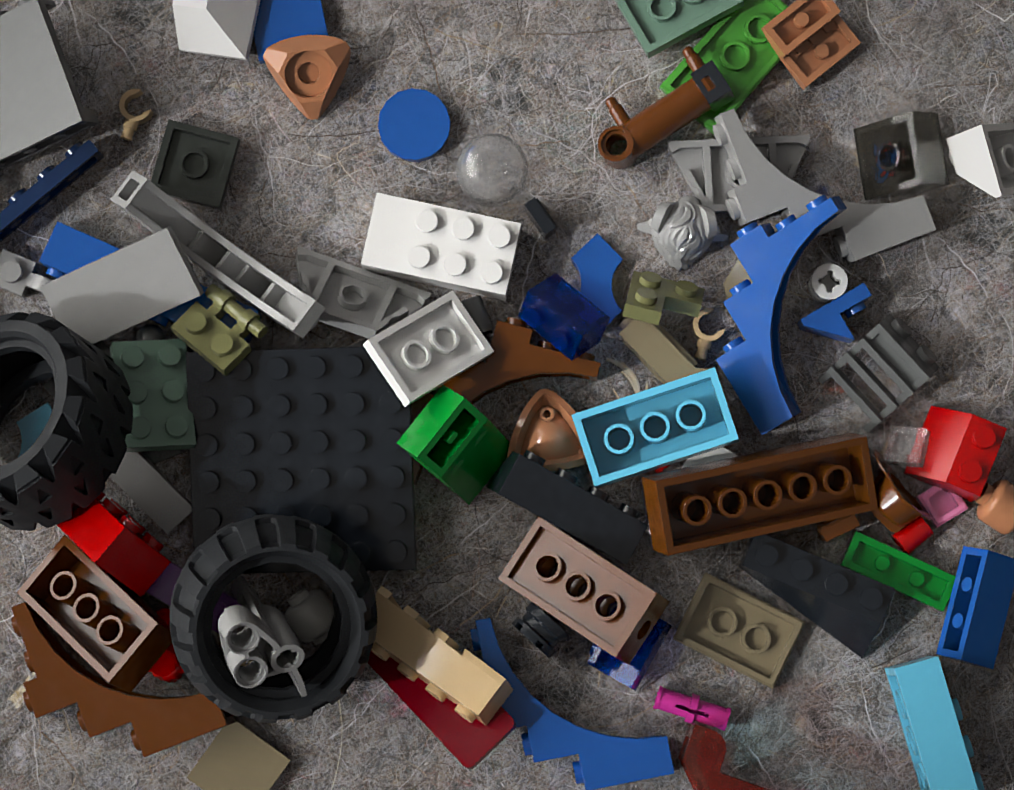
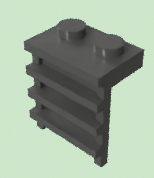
[818,314,940,433]

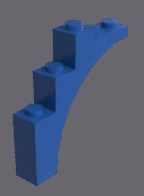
[716,194,847,435]
[470,618,674,790]

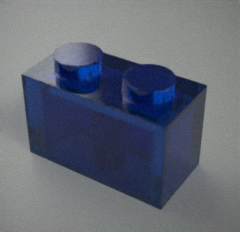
[518,273,610,361]

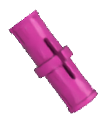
[653,686,731,731]

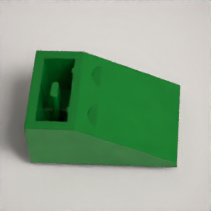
[396,385,510,505]

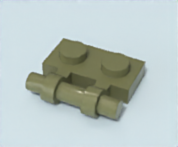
[171,284,268,376]

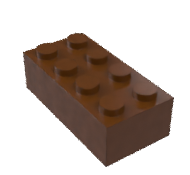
[16,535,172,693]

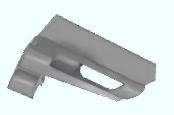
[218,575,307,697]

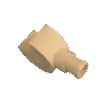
[119,89,153,141]
[692,308,725,361]

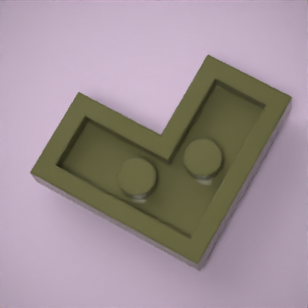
[622,271,705,325]

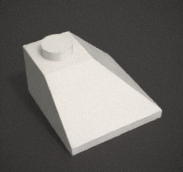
[172,0,261,61]
[946,122,1014,198]

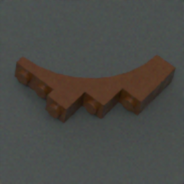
[411,317,601,485]
[11,602,235,757]

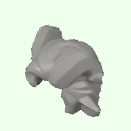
[637,195,729,271]

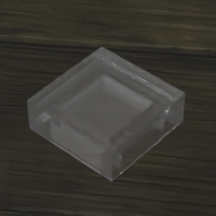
[884,426,930,468]

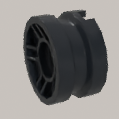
[512,602,569,658]

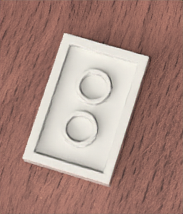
[363,290,494,407]

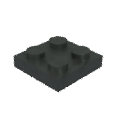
[151,119,240,210]

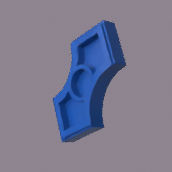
[570,233,623,337]

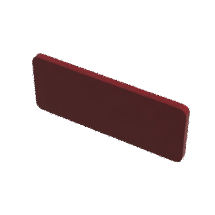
[368,651,516,769]

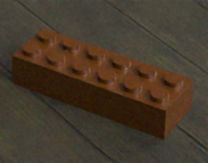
[641,433,878,556]

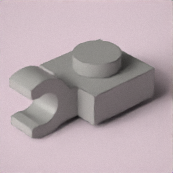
[0,249,52,298]

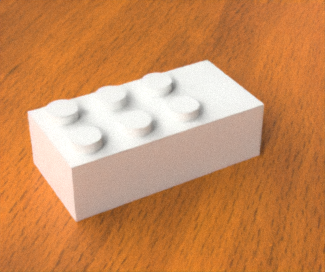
[361,193,521,301]

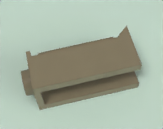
[618,317,711,384]

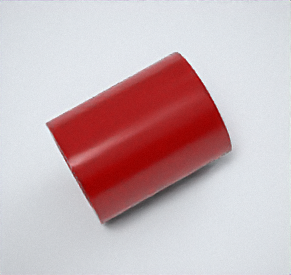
[891,517,934,555]

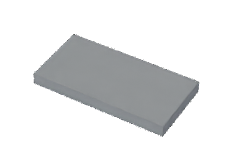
[40,226,204,344]

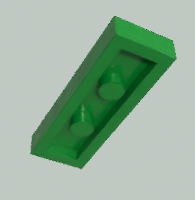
[840,531,956,612]

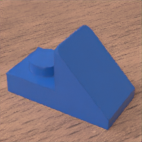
[797,283,871,343]

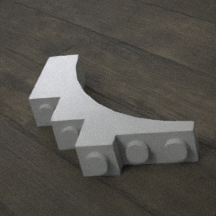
[713,109,936,263]
[110,170,326,338]

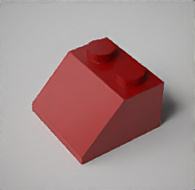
[903,406,1007,502]

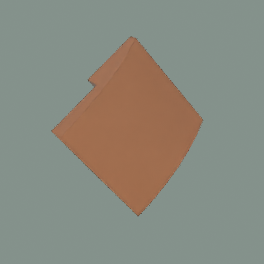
[761,0,861,90]

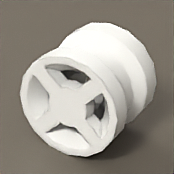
[808,263,848,303]

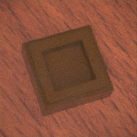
[815,515,860,542]

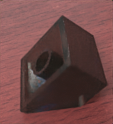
[853,111,950,200]

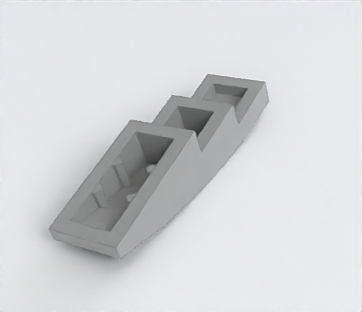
[110,452,192,534]

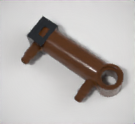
[598,46,736,169]

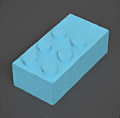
[571,367,739,488]
[885,656,985,790]

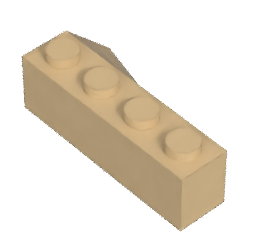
[371,585,513,726]

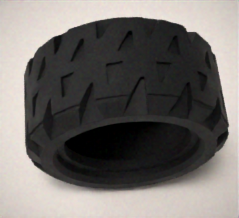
[0,312,133,531]

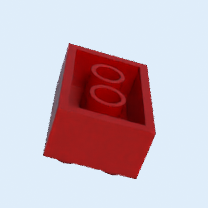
[57,492,171,597]

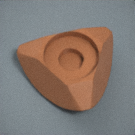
[263,35,351,120]
[507,389,587,471]

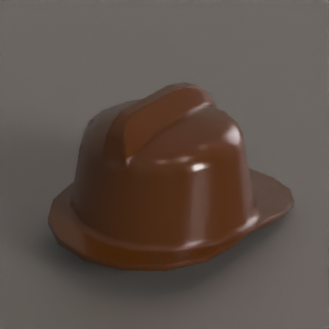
[871,449,932,533]

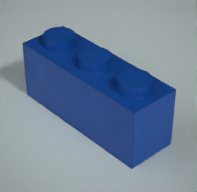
[936,546,1014,669]

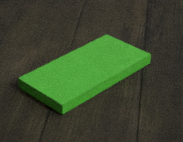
[659,0,788,135]

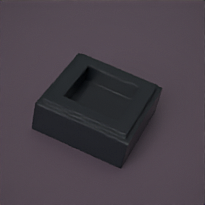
[524,197,556,240]

